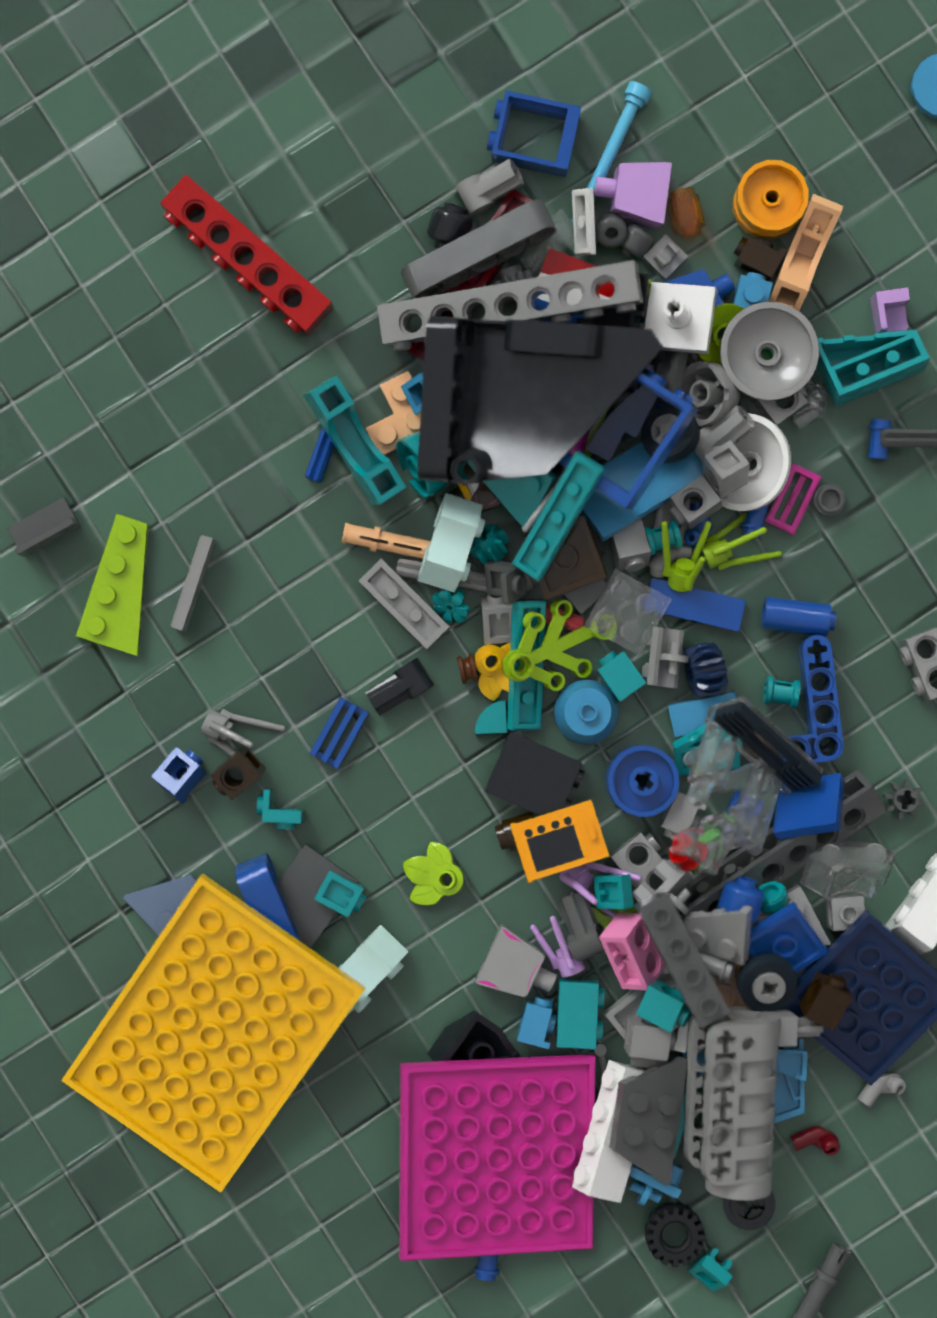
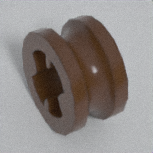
[457,653,478,685]

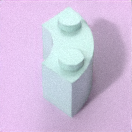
[417,493,485,593]
[338,925,409,1016]

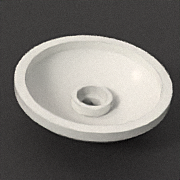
[721,413,791,511]

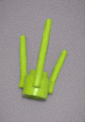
[702,513,782,571]
[661,521,712,592]

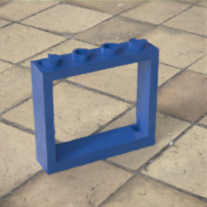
[559,370,698,510]

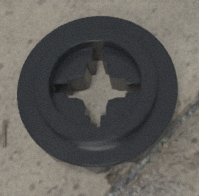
[723,1190,776,1230]

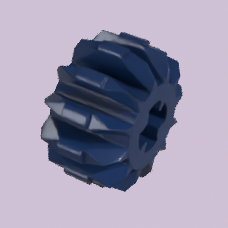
[684,643,728,698]

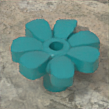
[431,589,470,624]

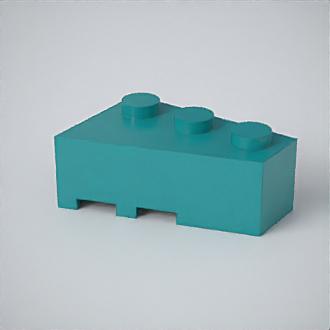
[817,330,930,407]

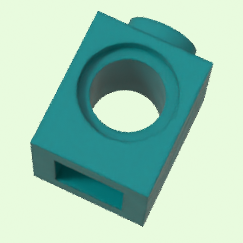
[596,650,646,702]
[636,980,691,1033]

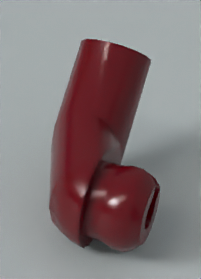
[790,1126,840,1156]

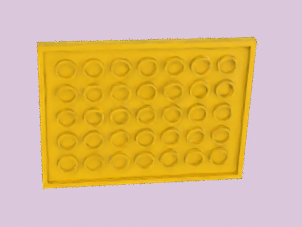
[61,874,366,1193]

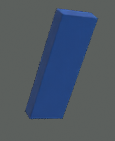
[644,578,746,632]

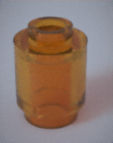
[668,187,706,238]

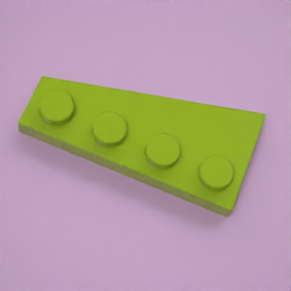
[76,514,149,656]

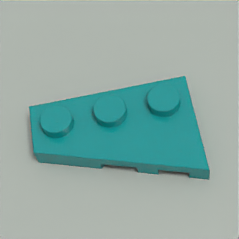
[467,460,558,527]

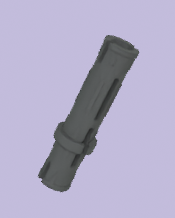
[792,1242,851,1318]

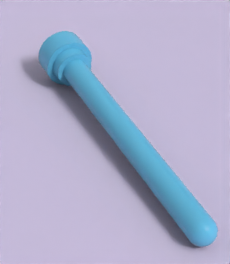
[572,81,653,224]

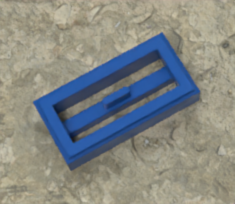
[309,697,369,769]

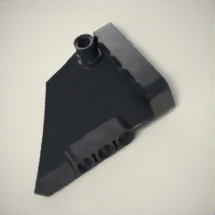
[418,316,663,485]

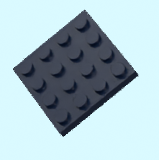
[779,909,937,1085]

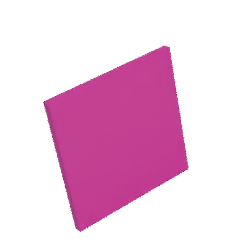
[399,1054,596,1261]

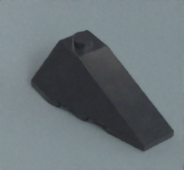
[427,1010,521,1061]

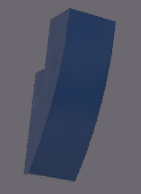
[586,376,667,461]

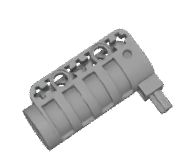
[683,1006,824,1200]

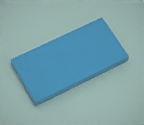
[581,442,703,542]

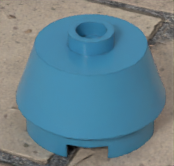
[554,680,619,744]

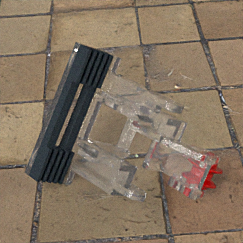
[669,696,823,875]

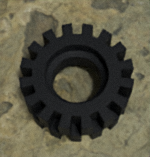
[645,1202,705,1267]

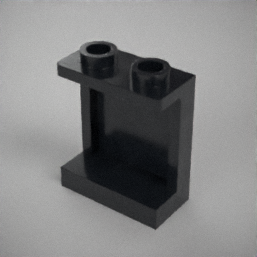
[484,731,585,816]

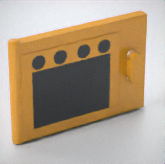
[510,800,609,883]

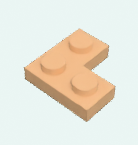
[365,371,421,456]

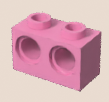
[599,913,666,990]

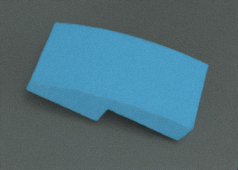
[668,691,738,737]

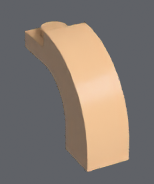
[768,194,843,311]

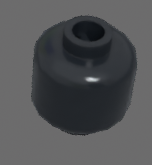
[427,202,473,249]

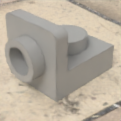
[480,594,512,645]

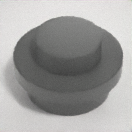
[813,484,846,516]

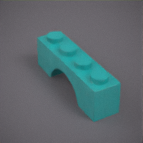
[303,376,406,505]

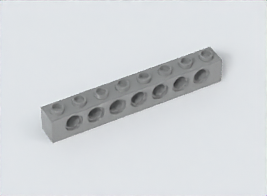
[377,260,644,351]

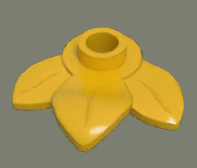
[474,643,511,701]

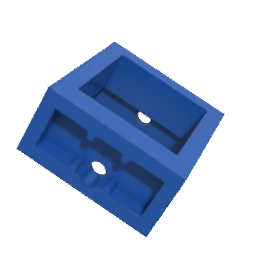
[487,90,581,178]

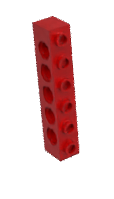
[160,174,334,336]

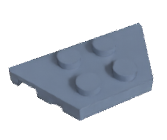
[123,874,197,936]

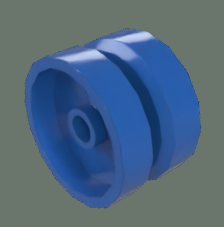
[605,745,680,817]

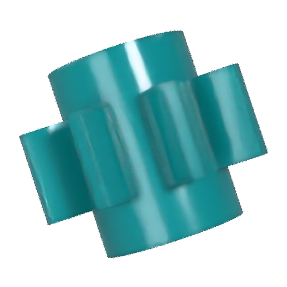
[470,524,510,564]

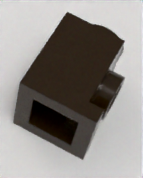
[733,236,787,281]

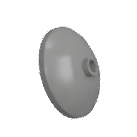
[720,302,819,401]

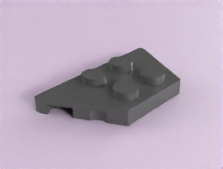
[609,1056,688,1185]

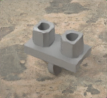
[641,627,689,689]
[633,859,693,915]

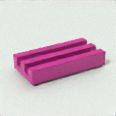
[765,463,821,536]

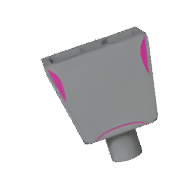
[475,923,557,997]

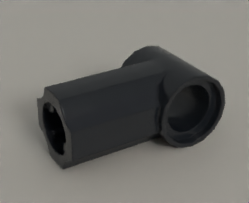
[365,658,434,716]

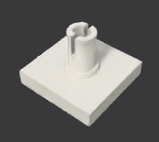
[644,282,717,354]

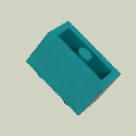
[555,978,605,1049]

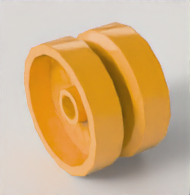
[732,160,809,240]

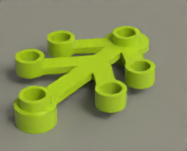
[502,599,616,691]

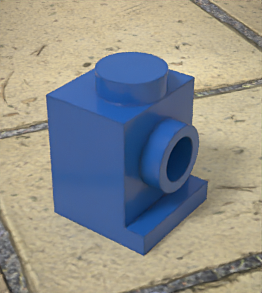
[151,747,206,804]

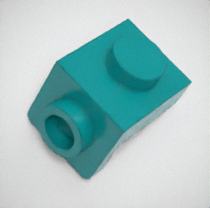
[256,788,304,830]

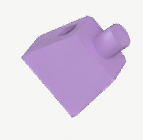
[593,162,672,230]

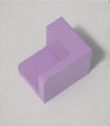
[870,288,910,333]

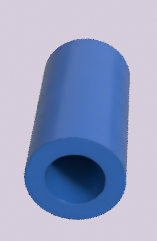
[761,597,837,636]

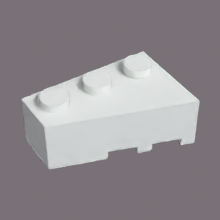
[885,853,937,955]

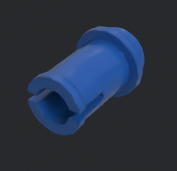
[868,419,894,460]
[740,503,770,539]
[474,1255,500,1281]

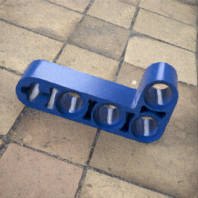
[778,635,844,764]
[235,853,302,942]

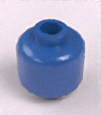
[717,876,765,923]

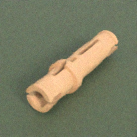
[342,523,431,559]

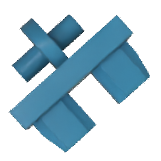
[629,1162,683,1206]

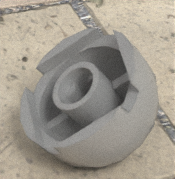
[680,361,740,427]

